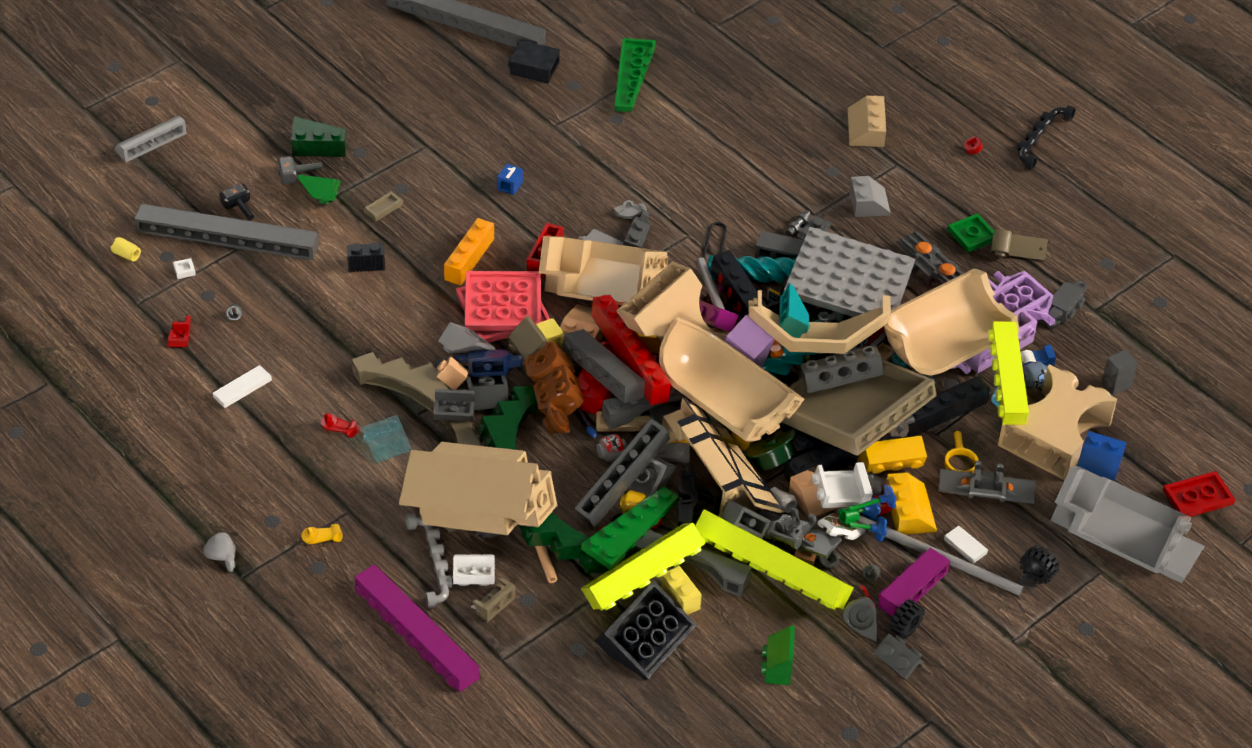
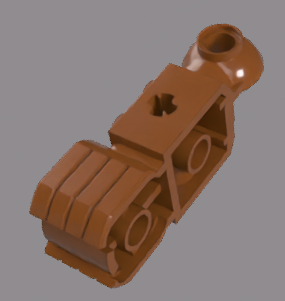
[524,341,584,435]

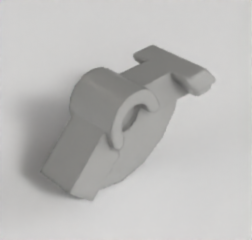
[614,200,647,219]

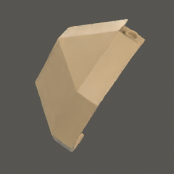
[749,290,891,354]

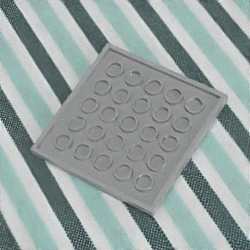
[784,227,915,317]

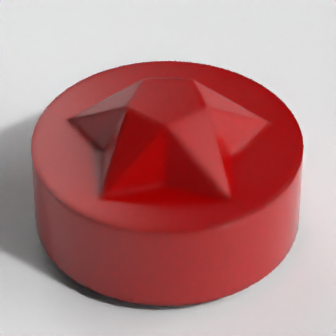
[964,137,983,155]

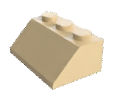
[847,96,886,147]

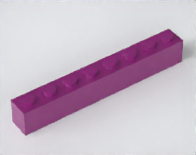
[354,564,479,692]

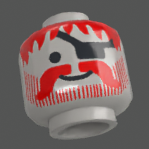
[596,434,627,462]

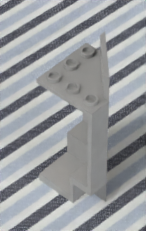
[1050,466,1205,583]

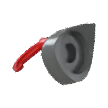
[843,585,878,642]

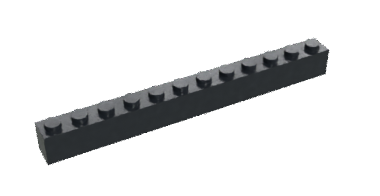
[784,376,990,483]

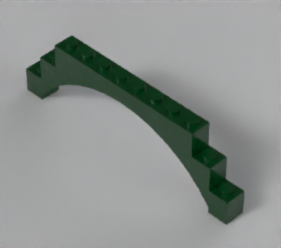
[477,386,609,574]

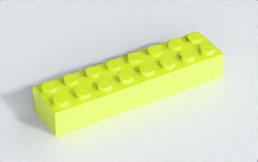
[695,510,854,610]

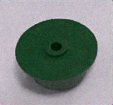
[745,429,795,470]

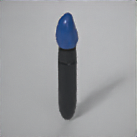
[573,408,597,439]

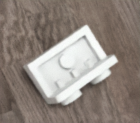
[453,555,495,586]

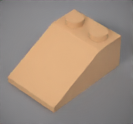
[560,304,604,343]

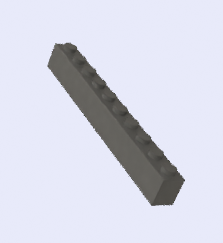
[386,0,546,47]
[134,204,319,260]

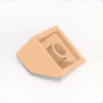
[789,470,838,517]

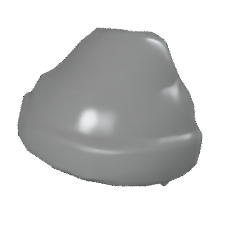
[203,532,236,572]

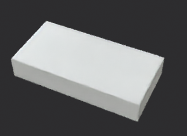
[944,526,988,564]

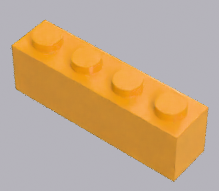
[444,218,494,286]

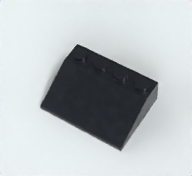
[594,581,697,680]

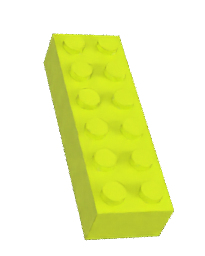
[581,522,705,611]

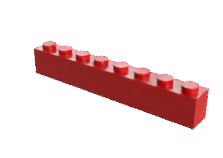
[591,294,671,405]

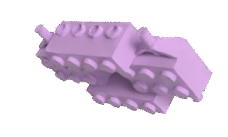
[950,271,1055,374]

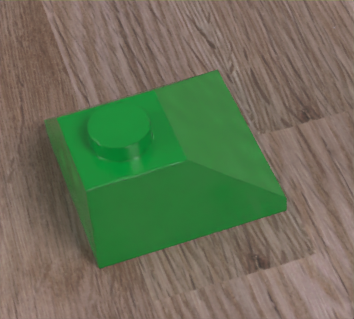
[298,175,341,204]

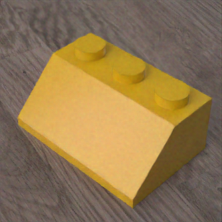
[858,436,927,474]
[886,473,937,535]

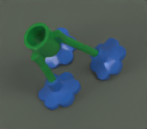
[839,484,896,542]

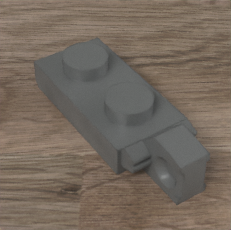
[623,210,651,248]

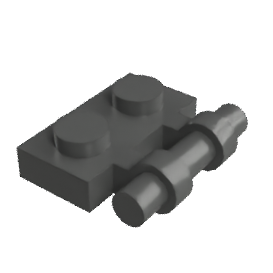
[786,210,831,240]

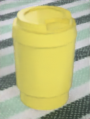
[111,237,141,261]

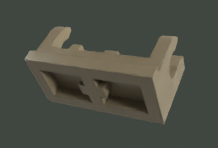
[471,578,515,623]

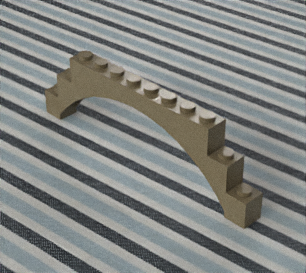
[352,352,482,533]

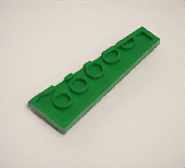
[615,38,656,112]
[581,486,679,570]

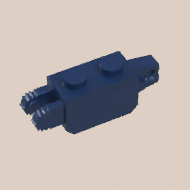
[453,350,522,377]

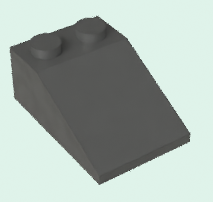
[465,373,509,412]

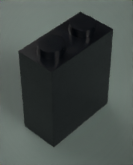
[508,40,560,84]

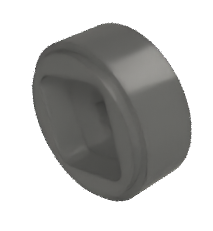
[819,550,840,570]

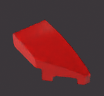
[168,315,191,347]

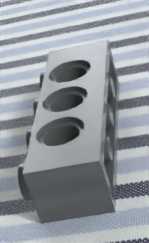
[800,345,884,394]

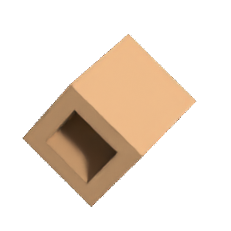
[437,356,468,390]

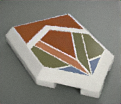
[817,513,866,540]

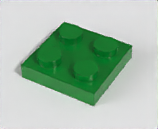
[947,213,994,253]

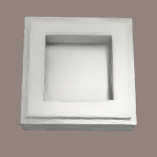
[173,258,196,279]

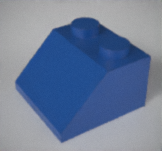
[1077,431,1127,482]

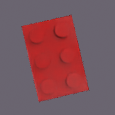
[1163,471,1236,517]

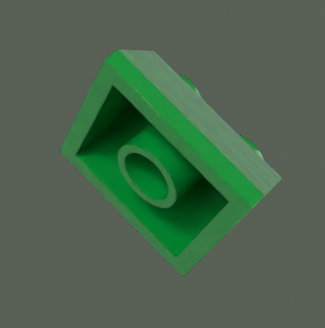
[761,626,795,685]

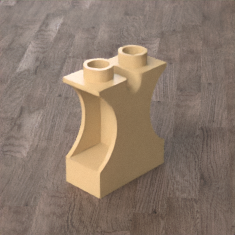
[617,261,730,343]
[998,364,1117,480]

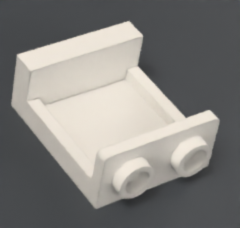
[812,462,873,508]

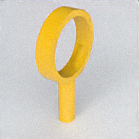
[944,431,979,473]

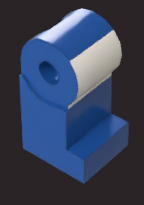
[1020,345,1056,367]

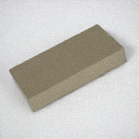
[364,191,403,222]

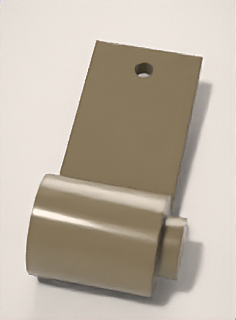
[991,229,1048,261]

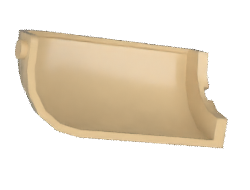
[884,268,1020,376]
[659,317,804,441]

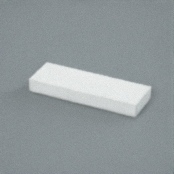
[213,365,272,408]

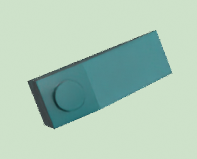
[779,284,810,338]

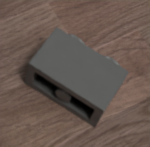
[1101,350,1137,396]
[720,500,771,539]

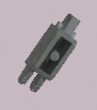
[1046,280,1088,328]

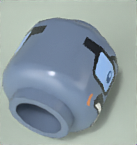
[1023,361,1047,388]

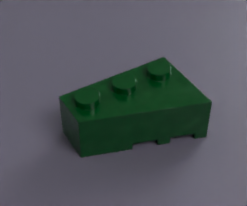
[291,116,347,157]

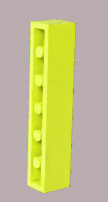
[988,321,1029,425]

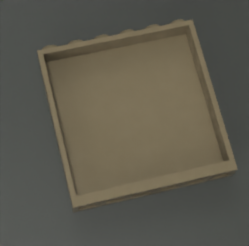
[781,348,936,456]

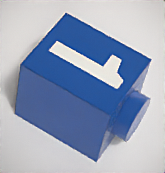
[497,164,523,195]

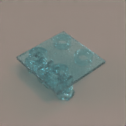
[361,415,412,463]

